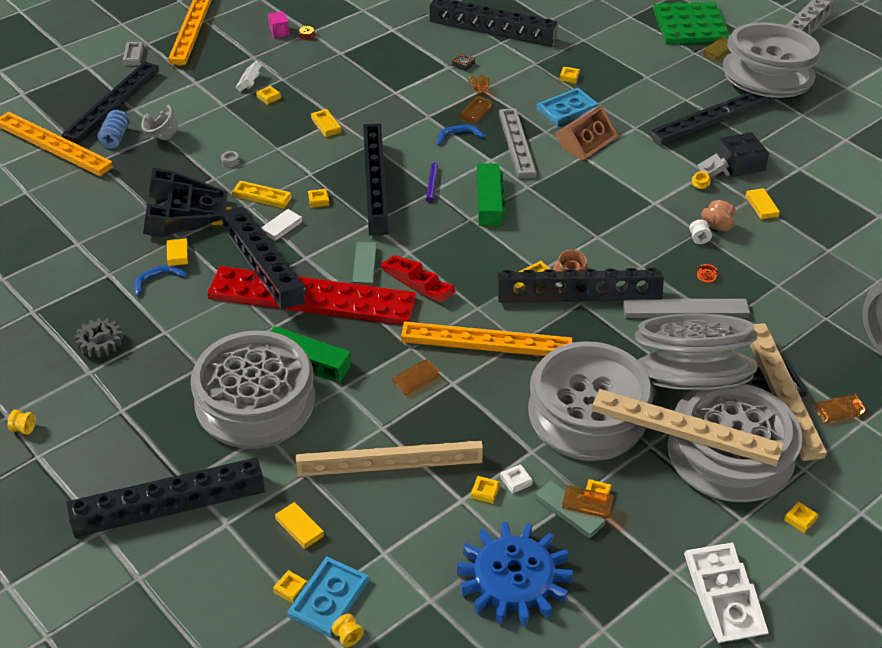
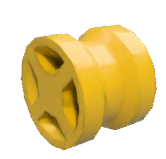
[7,410,35,435]
[331,614,364,647]

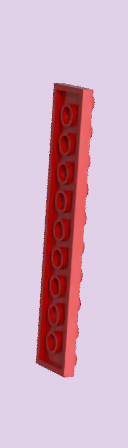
[207,266,416,325]

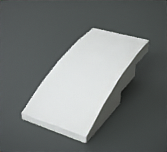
[684,542,768,643]

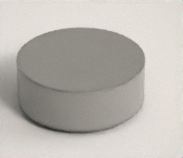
[221,151,240,167]

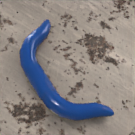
[437,125,486,145]
[134,265,188,297]

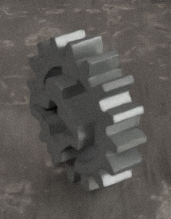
[75,318,123,358]

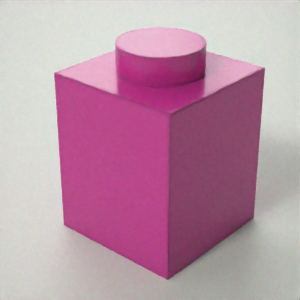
[268,11,289,38]

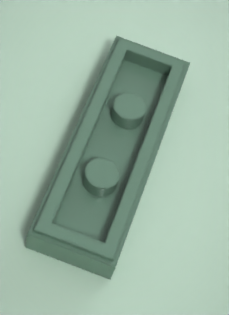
[352,242,376,286]
[535,480,605,539]

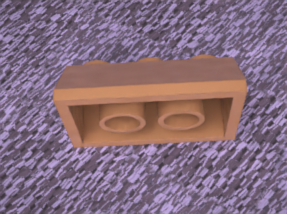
[555,105,619,160]

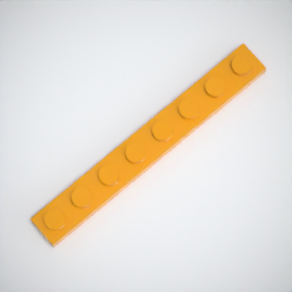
[168,0,212,66]
[0,112,113,176]
[401,322,572,356]

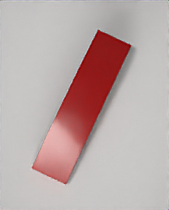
[380,255,456,302]

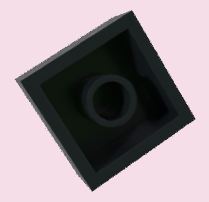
[717,132,769,177]

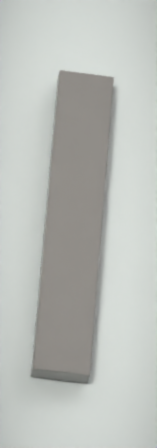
[499,108,537,179]
[623,299,750,318]

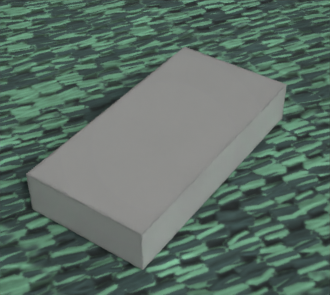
[123,42,144,66]

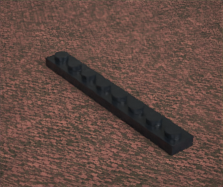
[62,61,159,145]
[649,92,771,145]

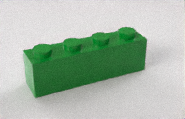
[476,163,506,226]
[270,326,351,384]

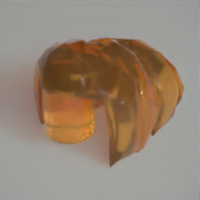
[468,75,490,93]

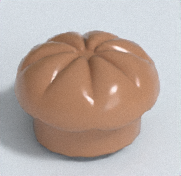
[701,200,736,232]
[553,250,589,284]

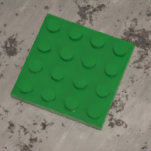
[653,1,730,44]

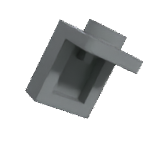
[697,153,730,179]

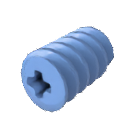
[98,110,130,149]

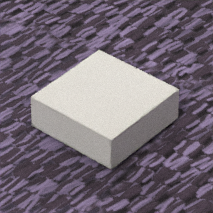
[500,464,533,494]

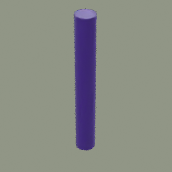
[426,162,438,203]

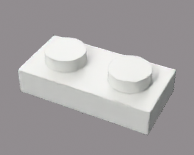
[235,61,262,92]

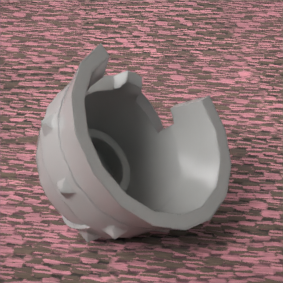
[141,104,178,141]

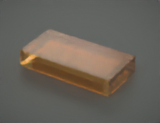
[460,96,492,124]
[392,359,440,396]
[814,394,866,424]
[562,485,614,519]

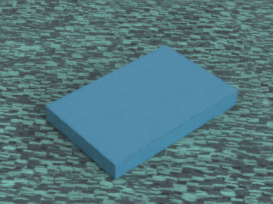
[536,88,599,126]
[287,556,370,638]

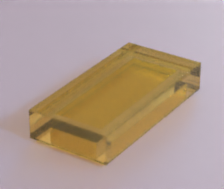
[703,37,730,61]

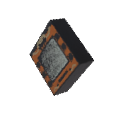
[452,53,475,71]

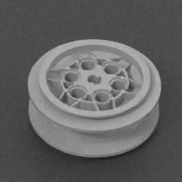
[668,384,802,502]

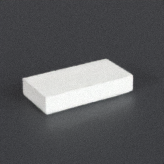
[261,209,302,241]

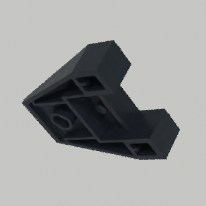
[143,168,228,237]

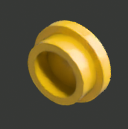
[692,171,711,189]

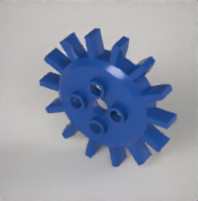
[457,522,573,626]

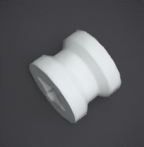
[689,220,712,244]

